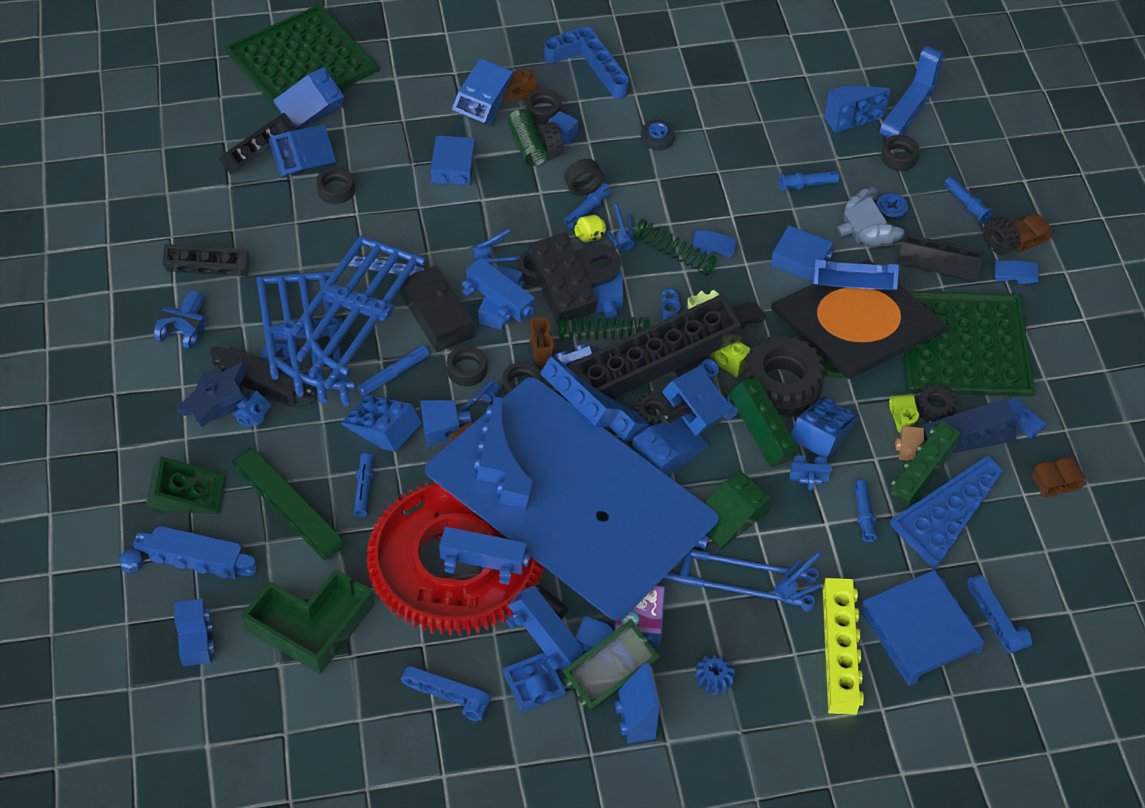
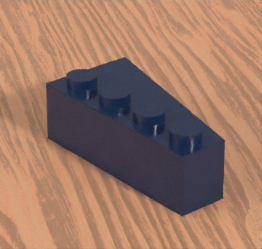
[923,398,1016,453]

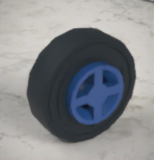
[641,120,675,150]

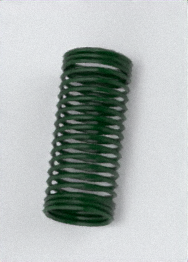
[507,109,548,166]

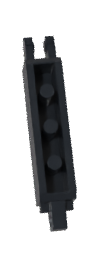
[210,346,317,407]

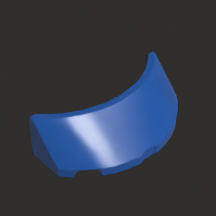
[814,260,899,290]

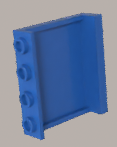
[861,570,985,686]

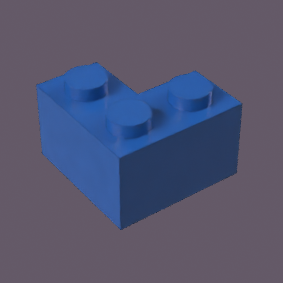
[174,599,215,666]

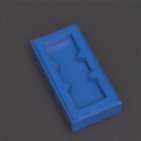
[1008,397,1047,439]

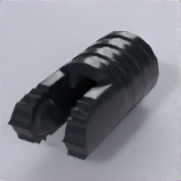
[535,585,568,620]

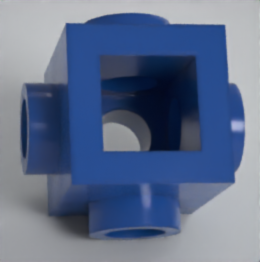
[232,391,271,427]

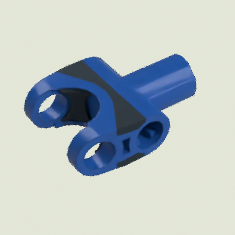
[154,290,207,349]

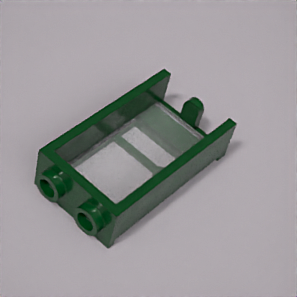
[562,619,662,711]

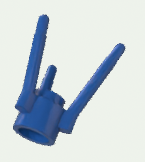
[605,204,635,251]
[471,229,520,263]
[458,380,501,412]
[774,552,821,602]

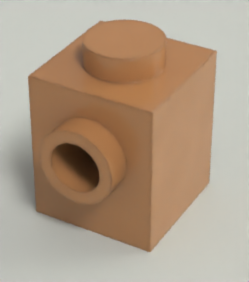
[895,426,924,461]

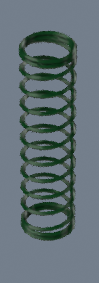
[633,219,717,276]
[559,316,650,341]

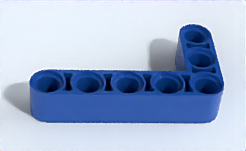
[544,27,629,99]
[880,45,944,137]

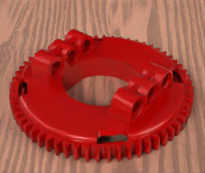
[367,481,544,636]

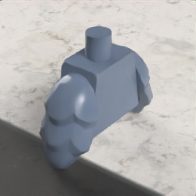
[837,187,905,247]

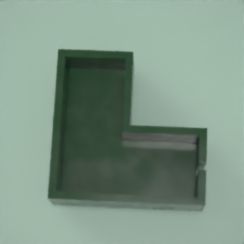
[241,569,375,674]

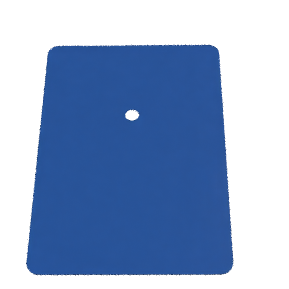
[425,378,719,620]

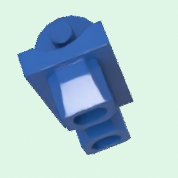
[789,455,832,490]

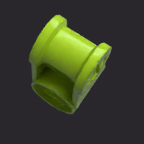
[889,394,919,433]

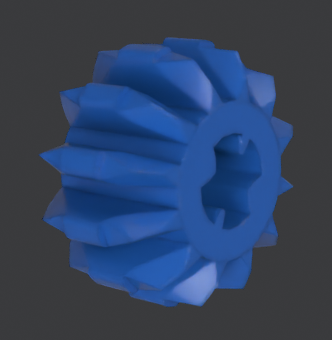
[695,654,735,696]

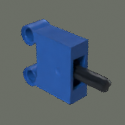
[660,359,739,436]

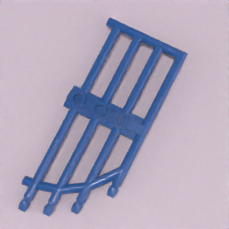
[291,235,427,389]
[256,271,354,407]

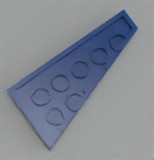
[889,455,1003,570]

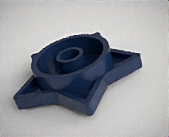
[176,362,247,427]

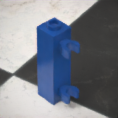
[462,258,535,324]
[439,527,530,585]
[507,586,585,673]

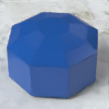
[119,549,143,573]

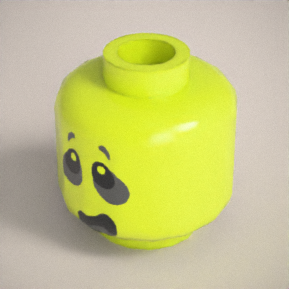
[574,215,606,242]

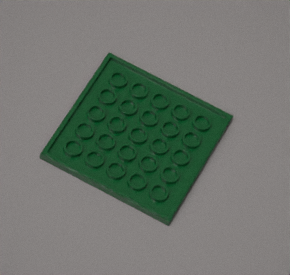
[224,4,379,115]
[903,291,1035,397]

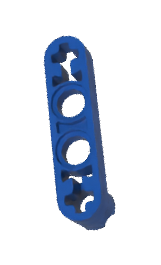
[967,574,1032,654]
[401,667,491,721]

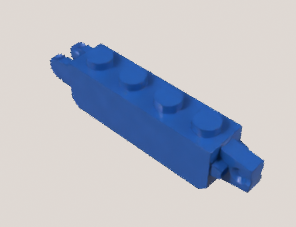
[133,526,257,579]

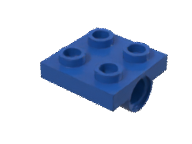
[503,652,565,712]

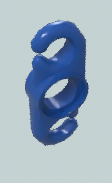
[661,288,681,321]

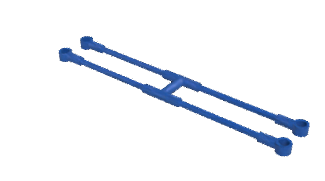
[663,549,819,611]

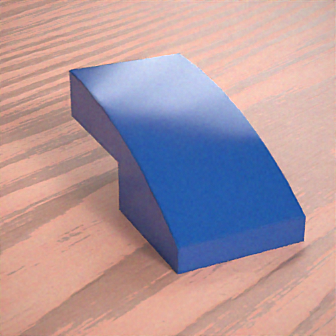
[691,230,737,258]
[995,260,1039,284]

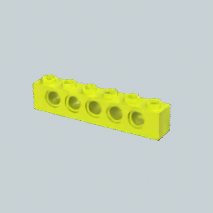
[823,578,864,715]

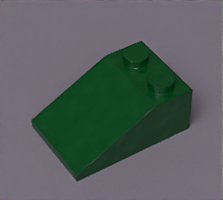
[146,456,225,514]
[705,470,771,549]

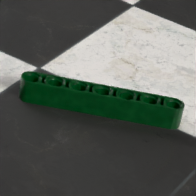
[232,448,344,561]

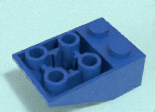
[452,58,514,126]
[824,85,890,133]
[268,124,336,178]
[341,395,422,452]
[791,397,860,458]

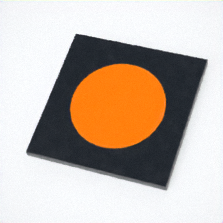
[771,259,948,379]

